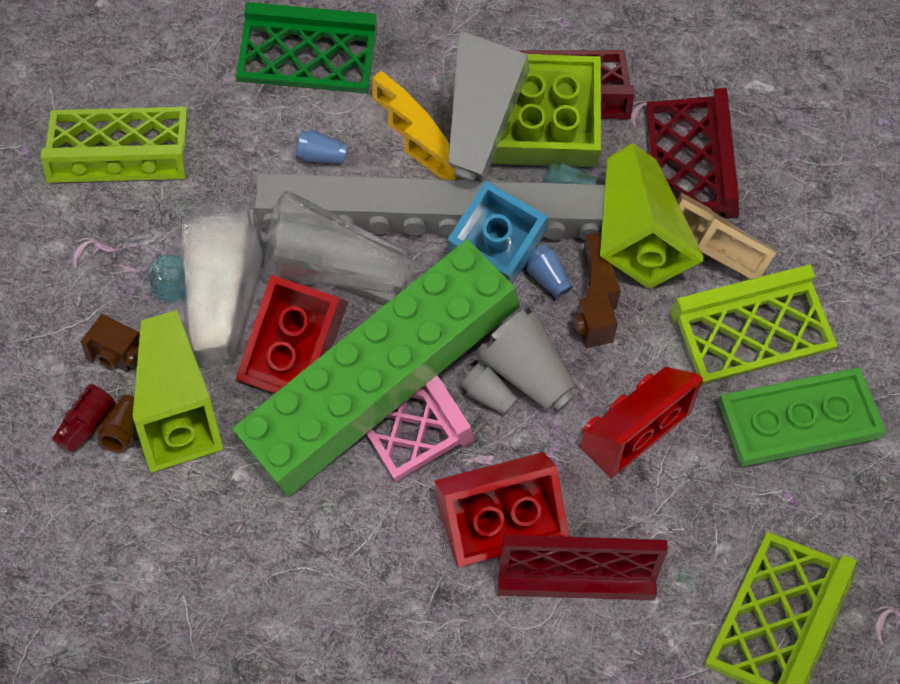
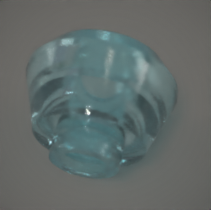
[146,255,196,302]

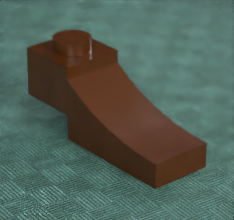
[572,232,621,348]

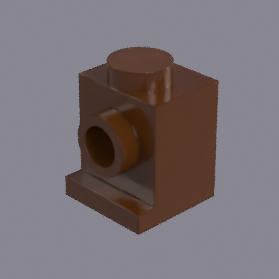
[80,314,140,373]

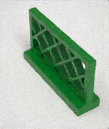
[236,2,377,94]

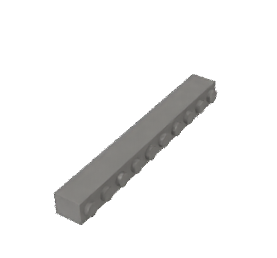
[255,173,605,240]

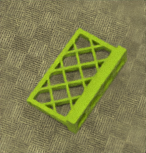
[41,107,188,183]
[670,264,838,385]
[705,531,857,684]

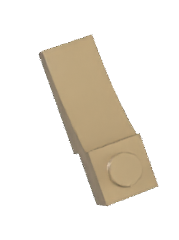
[676,193,776,279]

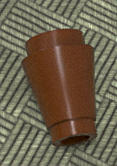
[97,395,136,453]

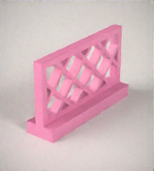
[366,375,475,482]

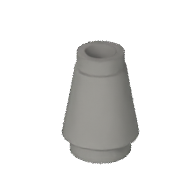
[461,363,518,416]

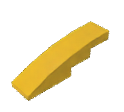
[372,71,460,180]

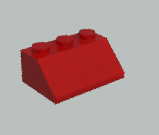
[580,367,703,479]
[434,452,570,567]

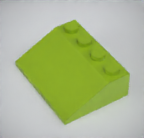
[491,54,601,167]

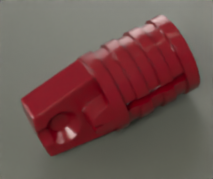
[52,384,116,452]

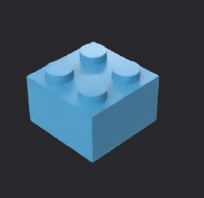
[447,181,548,284]

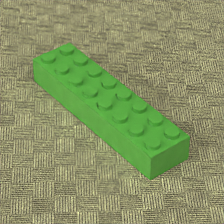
[232,239,520,497]

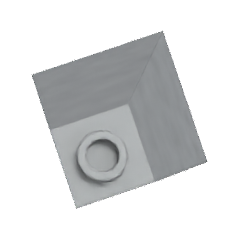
[449,30,530,182]

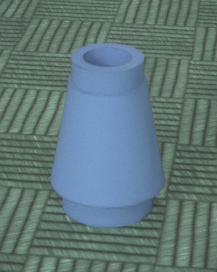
[296,129,348,164]
[526,245,573,299]

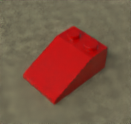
[236,275,349,393]

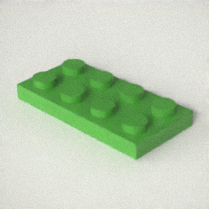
[718,367,886,467]

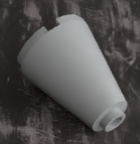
[476,306,576,410]

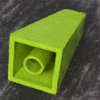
[600,143,703,289]
[133,310,224,473]

